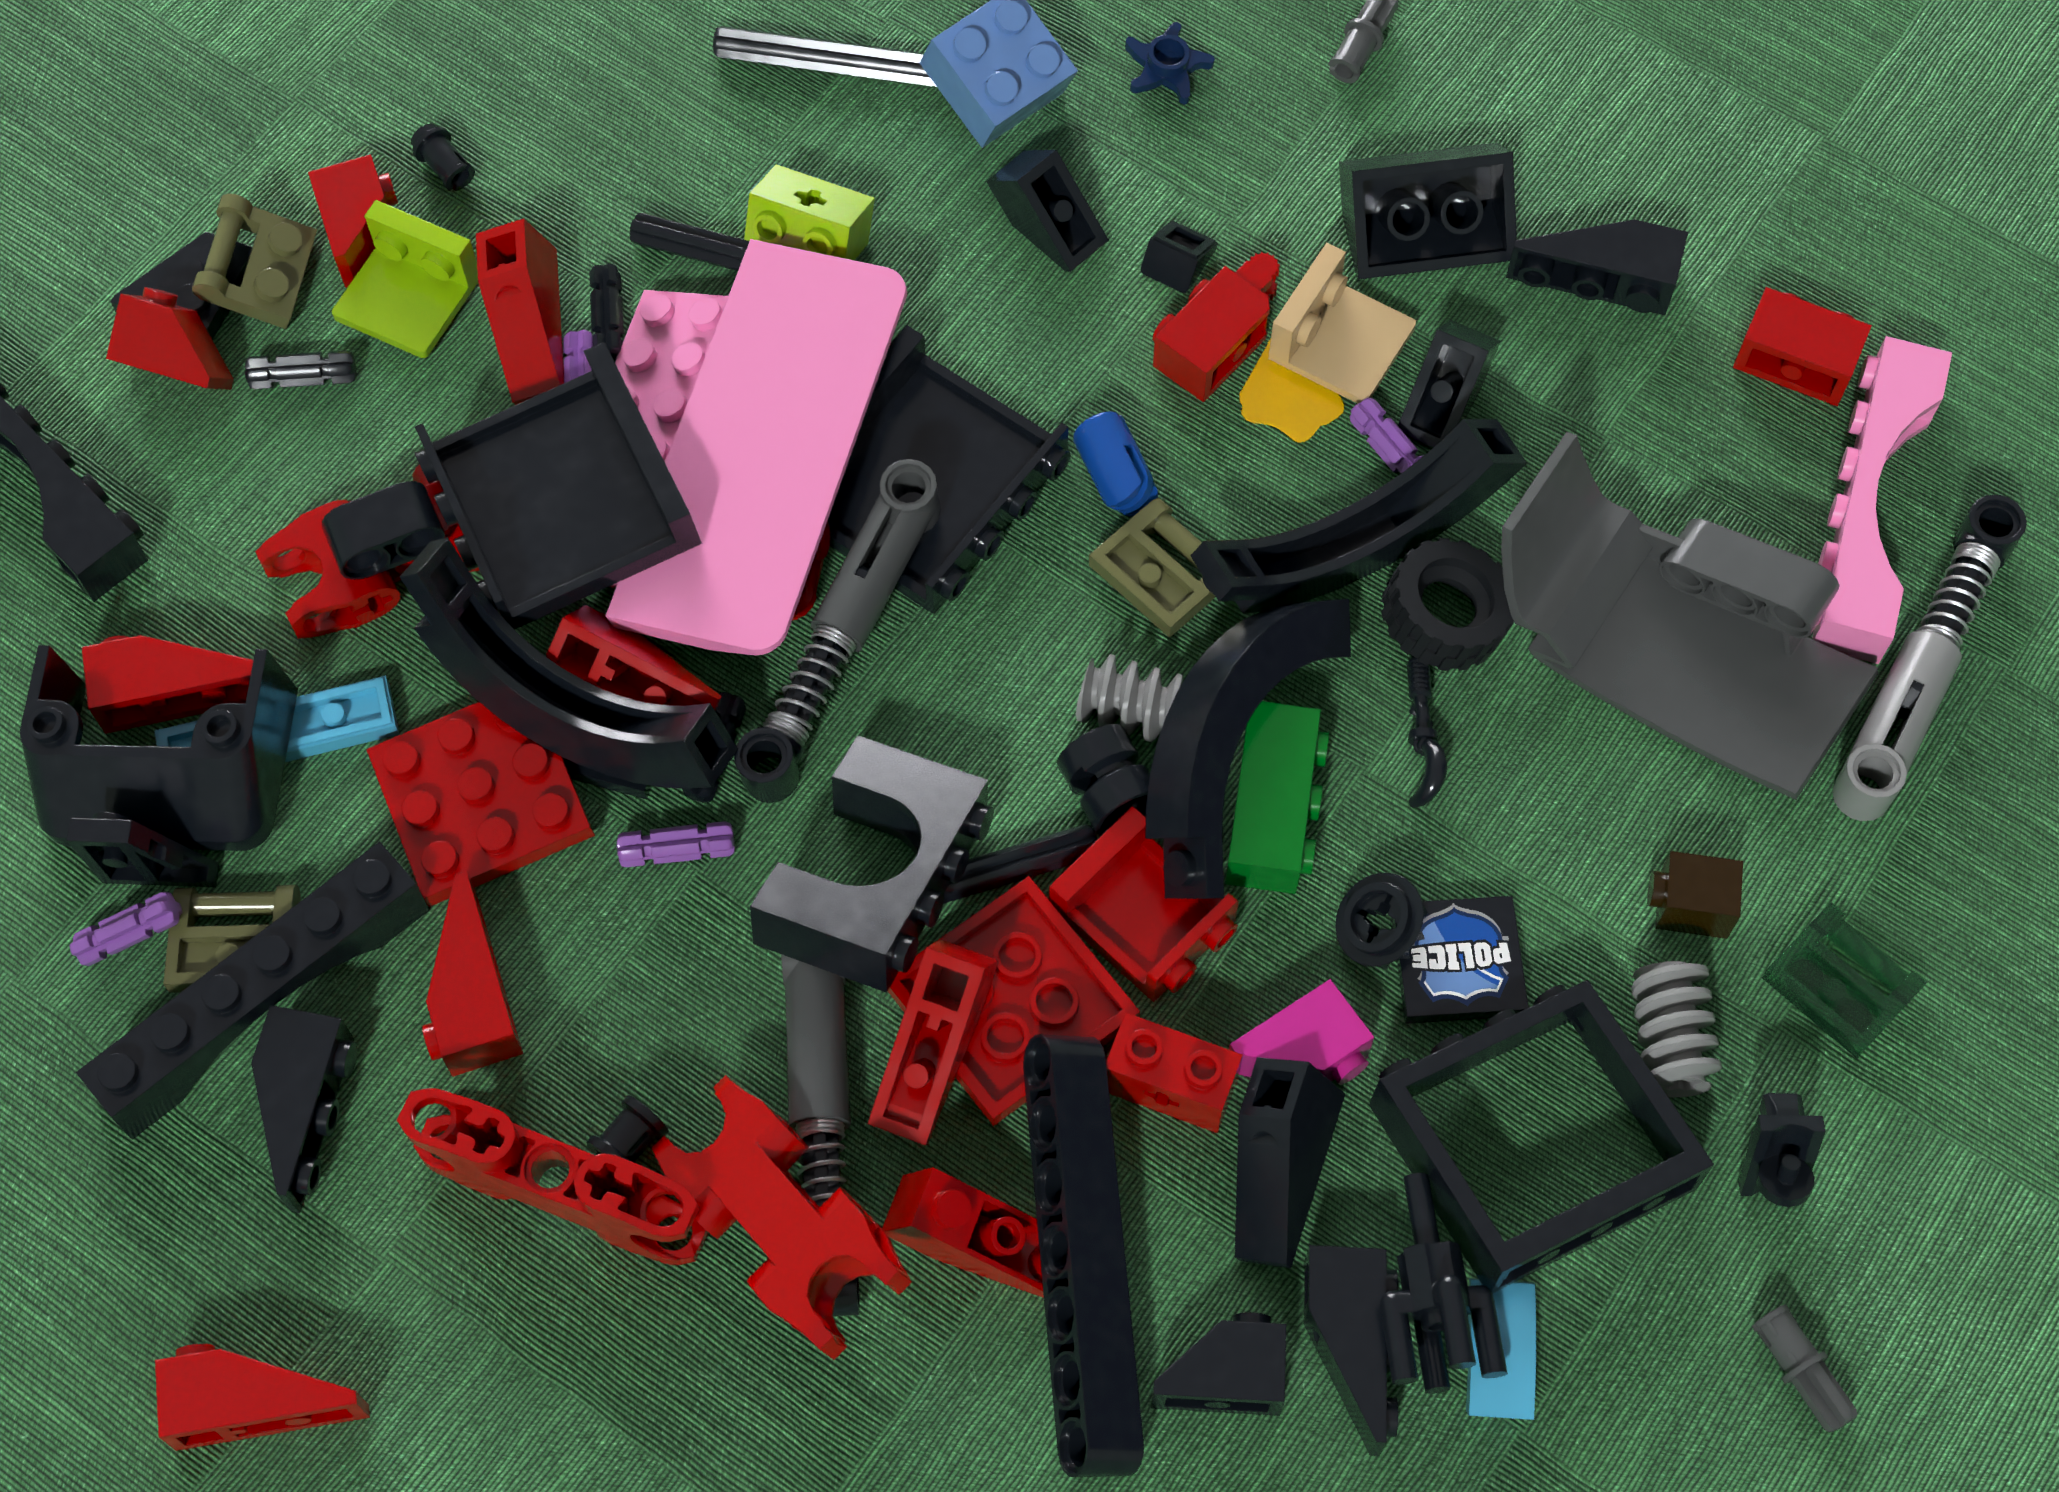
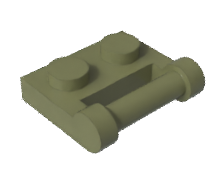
[192,194,317,329]
[1089,498,1215,638]
[163,884,301,993]

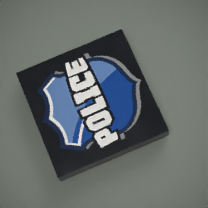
[1392,896,1529,1024]

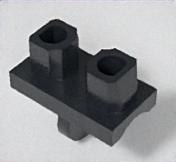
[1738,1093,1826,1207]

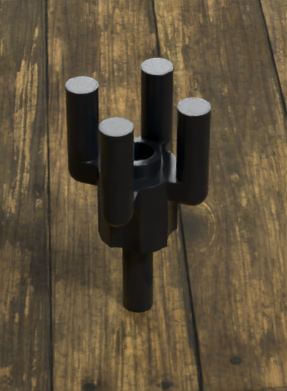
[1380,1173,1508,1394]

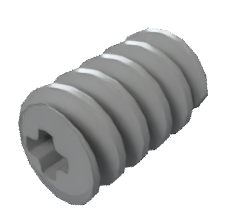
[1075,654,1183,743]
[1631,961,1722,1098]

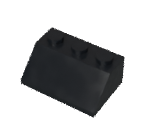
[1339,142,1517,279]

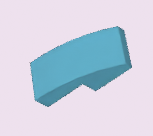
[1466,1278,1536,1420]

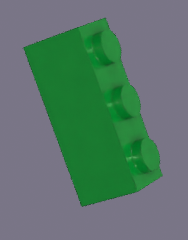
[1225,701,1329,894]

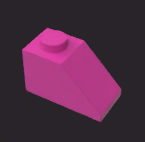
[1229,979,1374,1085]

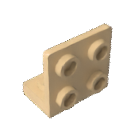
[1268,242,1416,403]

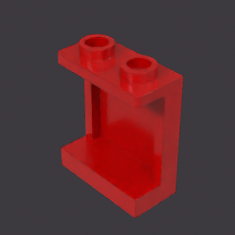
[1049,806,1239,1002]

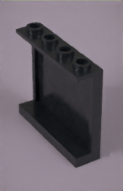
[828,325,1071,614]
[414,342,702,630]

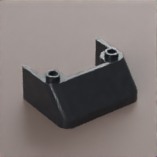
[20,645,298,851]

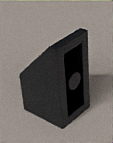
[986,150,1109,272]
[1398,320,1501,448]
[1151,1312,1286,1416]

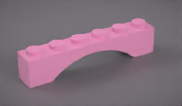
[1812,336,1952,664]

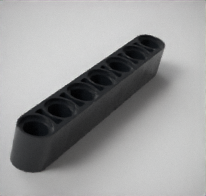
[1023,1034,1144,1477]

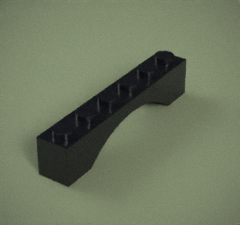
[0,383,148,602]
[76,841,429,1140]

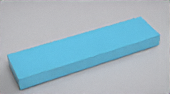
[155,675,400,762]

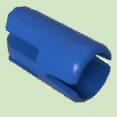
[1073,411,1158,517]

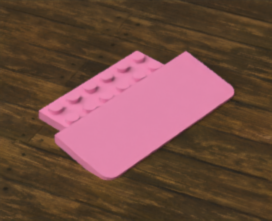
[606,239,907,656]

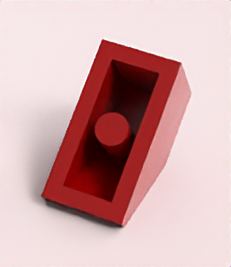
[308,154,398,288]
[106,287,234,390]

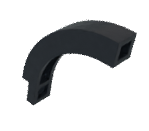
[1190,419,1527,614]
[400,538,738,789]
[1145,599,1351,899]

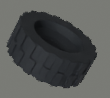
[1381,538,1514,671]

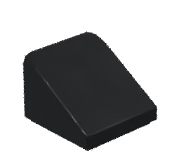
[1141,221,1218,293]

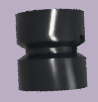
[1057,724,1150,836]

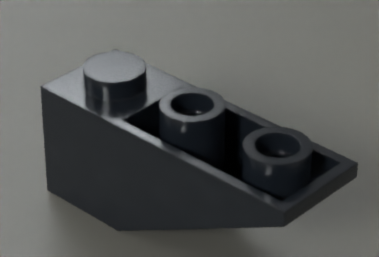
[1506,219,1688,315]
[251,1005,358,1213]
[1235,1057,1345,1268]
[1303,1245,1398,1456]

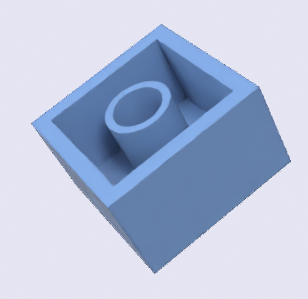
[919,0,1078,148]

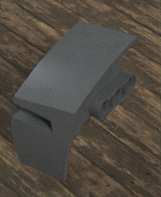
[1501,432,1878,800]

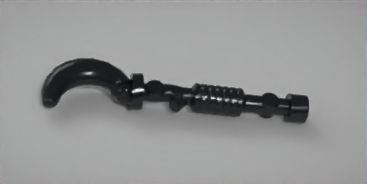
[1407,654,1448,808]

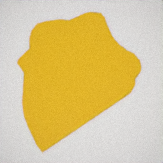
[1239,338,1344,443]

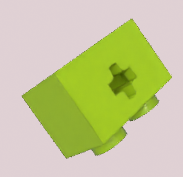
[744,164,875,260]

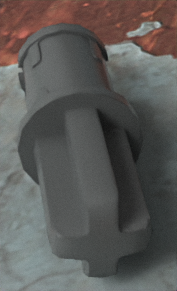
[1328,0,1398,83]
[1751,1304,1857,1432]

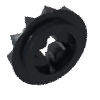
[1335,873,1429,969]

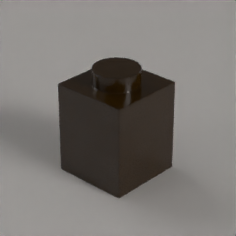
[1647,851,1743,939]

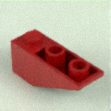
[476,218,564,405]
[882,1167,1044,1298]

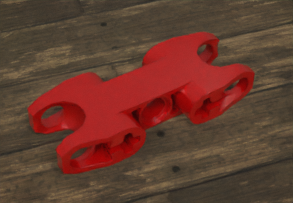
[255,465,479,639]
[652,1075,912,1360]
[397,1088,708,1265]

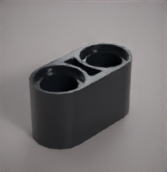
[322,481,445,580]

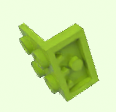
[332,200,478,358]

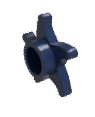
[1125,22,1215,105]

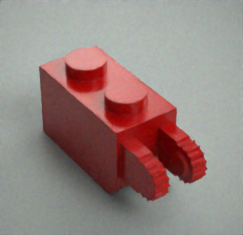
[1152,252,1280,403]

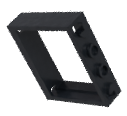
[1369,980,1714,1293]

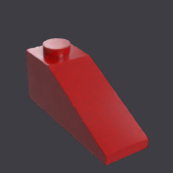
[546,605,722,711]
[82,635,253,734]
[422,871,524,1077]
[867,940,999,1146]
[155,1344,370,1451]

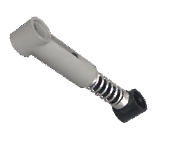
[1832,495,2027,821]

